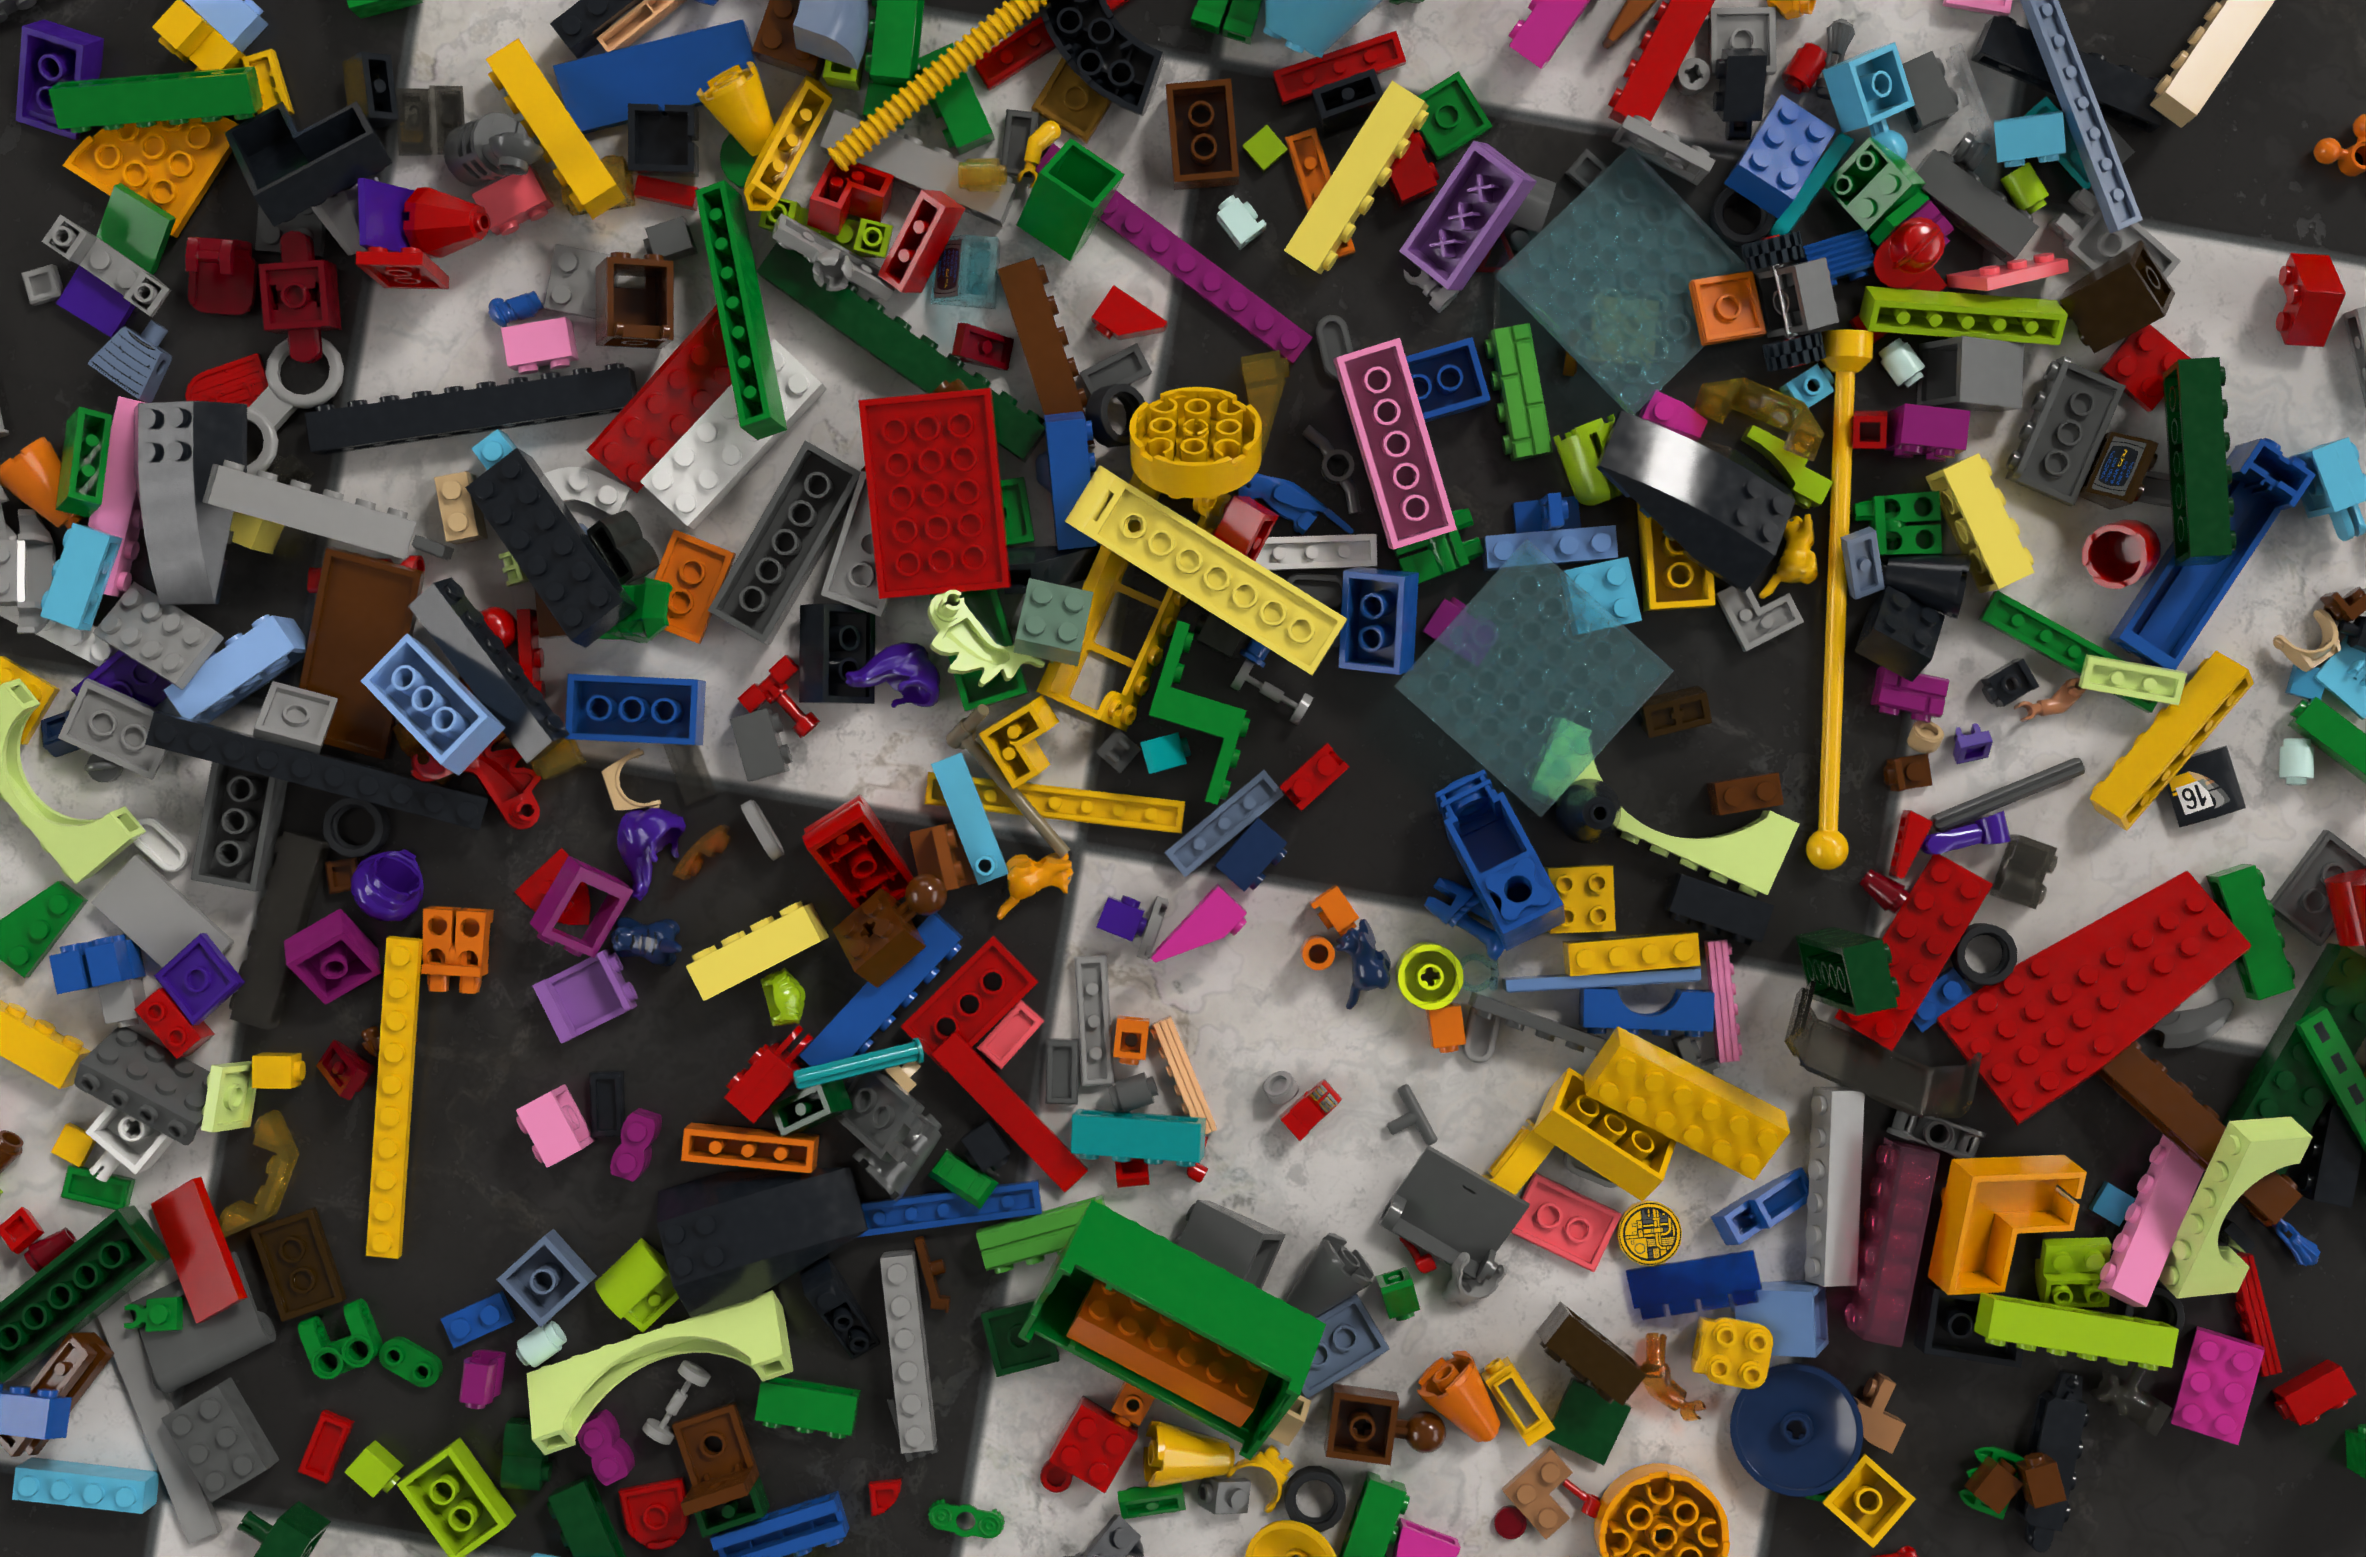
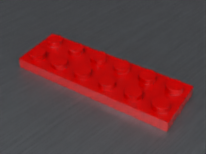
[586,304,732,493]
[1834,854,1993,1052]

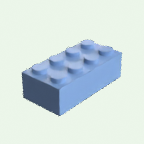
[164,614,308,723]
[361,633,505,775]

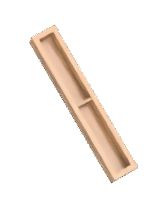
[596,0,687,52]
[1150,1016,1217,1135]

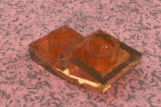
[672,825,731,880]

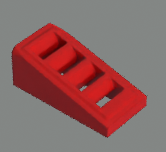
[1889,810,1933,879]

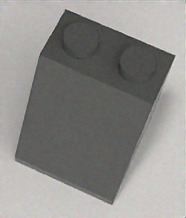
[1917,336,2024,412]
[1174,1200,1286,1290]

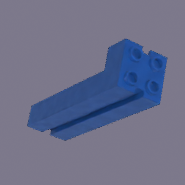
[2108,438,2316,670]

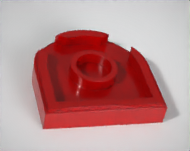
[618,1477,690,1550]

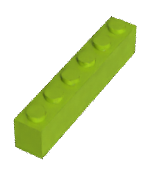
[1859,286,2068,345]
[1974,1292,2179,1371]

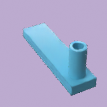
[931,752,1009,885]

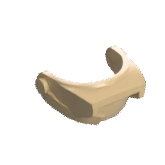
[2273,609,2341,672]
[601,748,661,810]

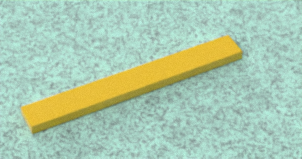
[925,772,1185,834]

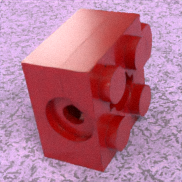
[724,1025,813,1124]

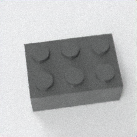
[161,1377,280,1502]

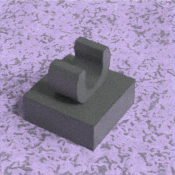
[1096,728,1141,773]

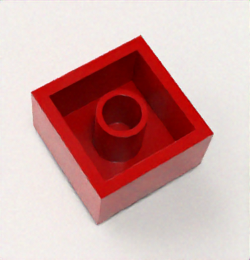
[1049,1396,1138,1493]

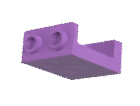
[532,949,638,1044]

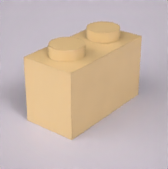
[434,471,488,545]

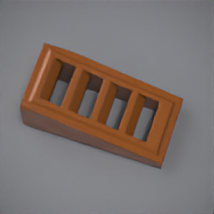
[1602,0,1657,49]

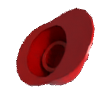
[1873,217,1945,289]

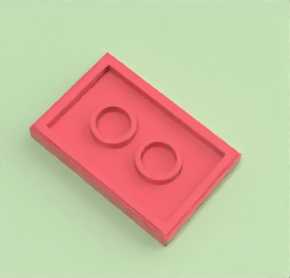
[1511,1172,1622,1272]

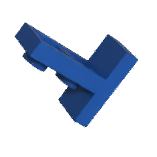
[1512,492,1581,533]

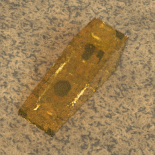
[1240,350,1290,456]

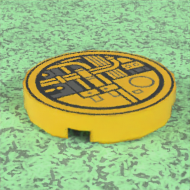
[1616,1200,1682,1266]

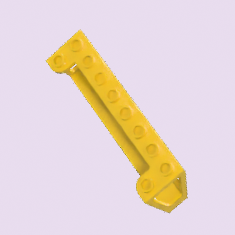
[1036,473,1231,732]

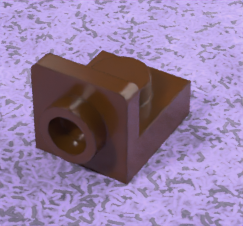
[2320,587,2366,623]
[1883,753,1933,791]

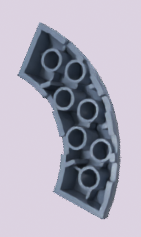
[793,0,869,70]

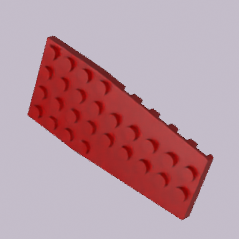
[1937,871,2251,1125]

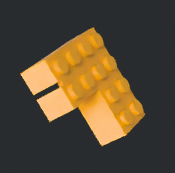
[1928,1155,2087,1295]

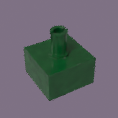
[237,1501,331,1557]

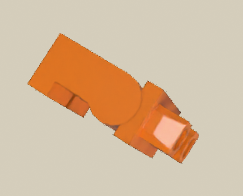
[421,906,494,994]

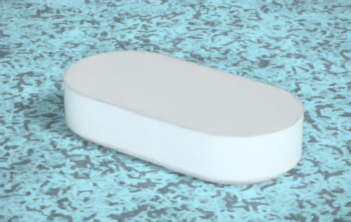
[133,818,191,872]

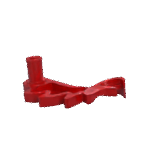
[410,737,542,830]

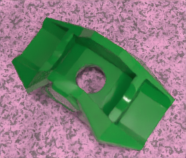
[599,577,673,643]

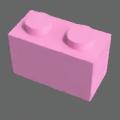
[501,317,579,375]

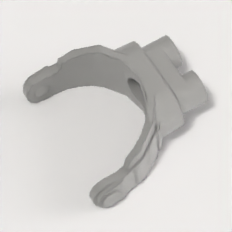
[1442,1252,1507,1307]

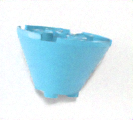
[1263,0,1382,58]

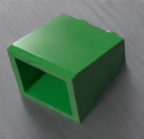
[1016,138,1125,261]

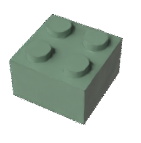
[1014,578,1094,666]

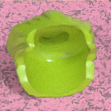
[761,968,805,1026]

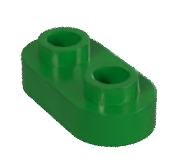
[379,1336,443,1387]

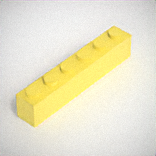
[1284,80,1429,274]

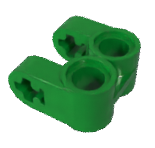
[298,1298,383,1380]

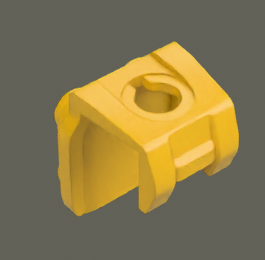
[1691,1316,1773,1389]

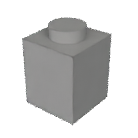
[98,977,146,1028]

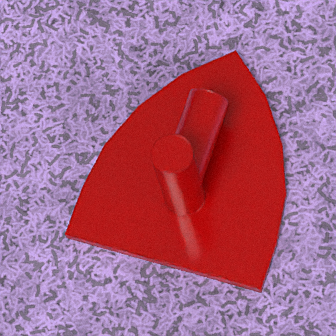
[514,848,591,925]

